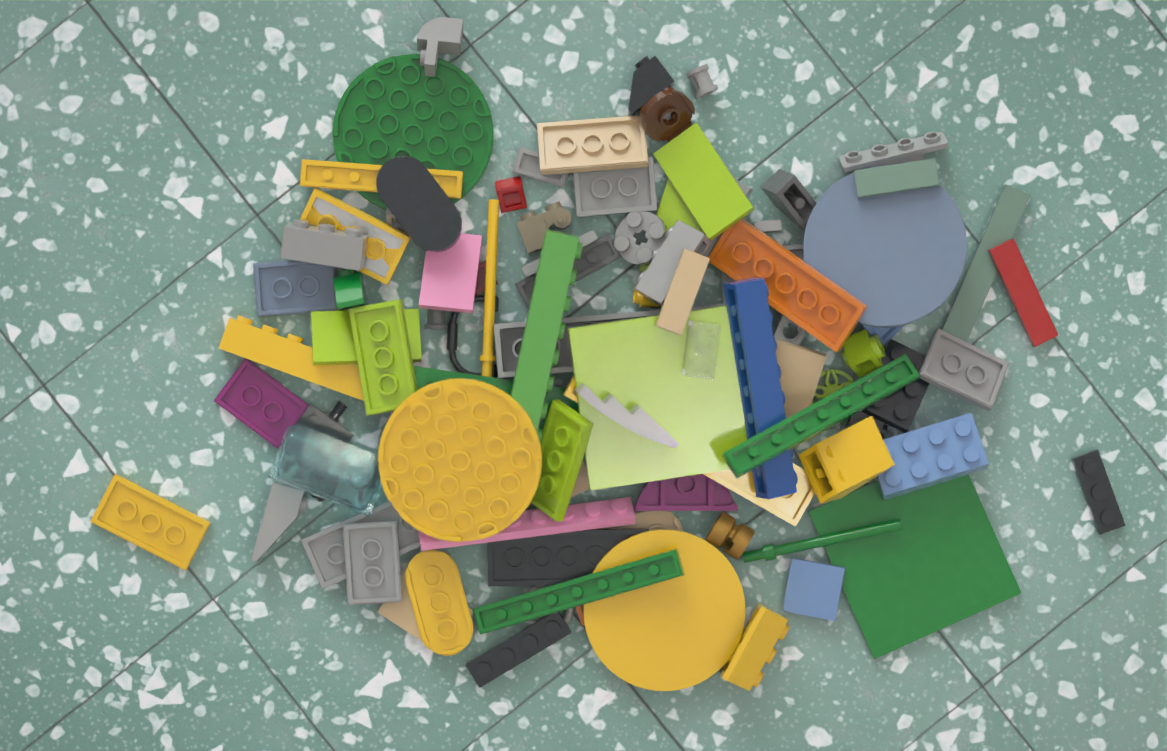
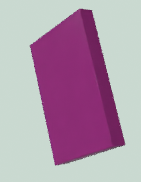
[214,358,309,449]

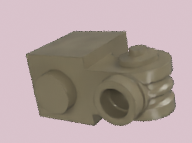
[516,201,572,254]

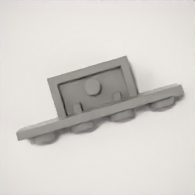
[839,132,949,172]

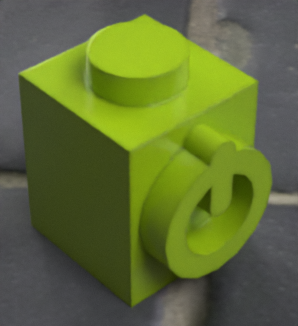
[841,329,885,378]

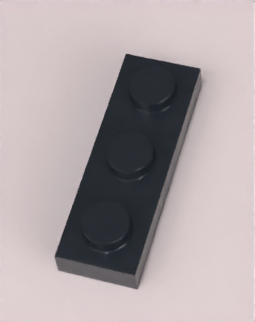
[1071,449,1126,535]

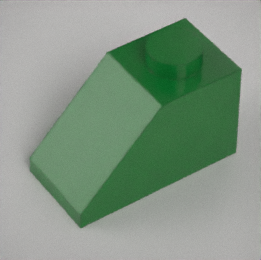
[333,269,368,310]

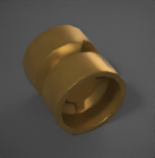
[705,511,755,560]

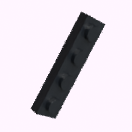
[466,612,572,688]

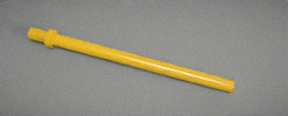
[479,199,499,377]

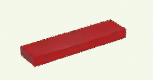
[988,238,1058,347]

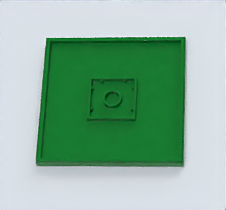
[808,474,1021,659]

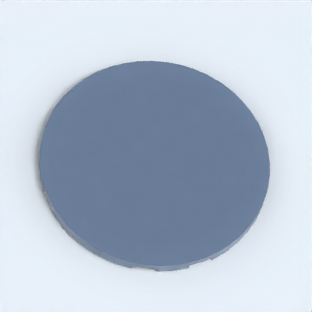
[803,166,967,328]

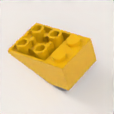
[798,416,895,504]

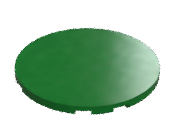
[333,54,494,210]

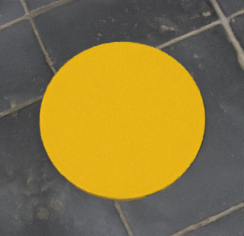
[378,378,542,542]
[583,529,746,691]

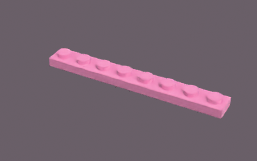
[418,497,635,551]

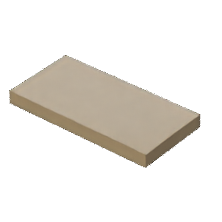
[537,115,648,175]

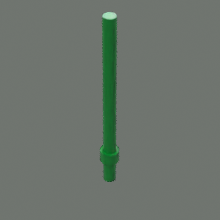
[742,519,903,563]

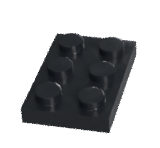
[861,339,930,433]

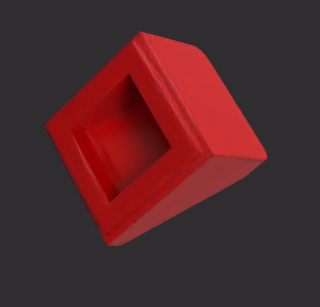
[495,176,527,213]

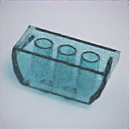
[268,425,382,516]

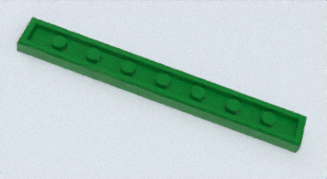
[722,354,920,479]
[473,549,685,635]

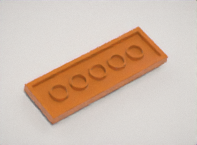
[708,219,868,352]

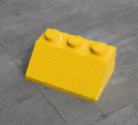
[720,602,790,691]

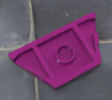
[634,474,738,511]

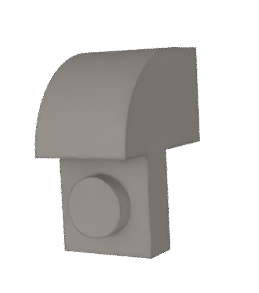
[417,17,463,77]

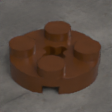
[640,87,695,142]

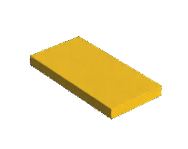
[90,474,211,571]

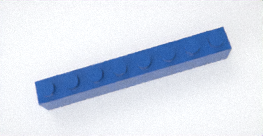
[723,278,798,499]

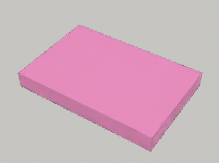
[419,233,482,313]

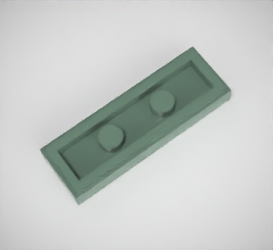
[854,158,939,199]

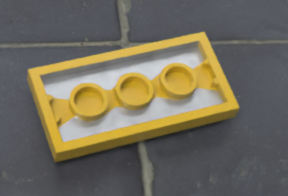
[300,188,411,285]

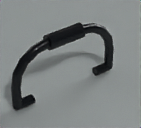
[447,295,499,378]

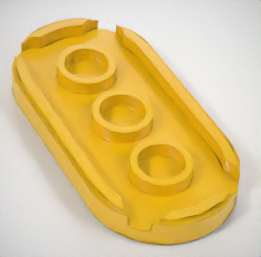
[405,549,474,656]

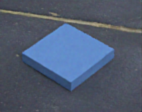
[783,557,846,621]

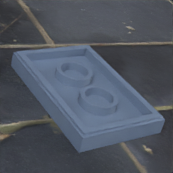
[253,260,338,317]

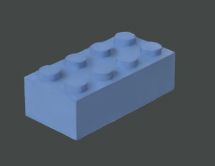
[876,413,989,500]

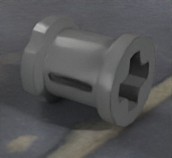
[424,309,448,330]

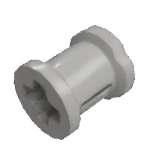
[686,64,718,99]

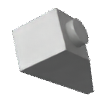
[251,482,309,562]

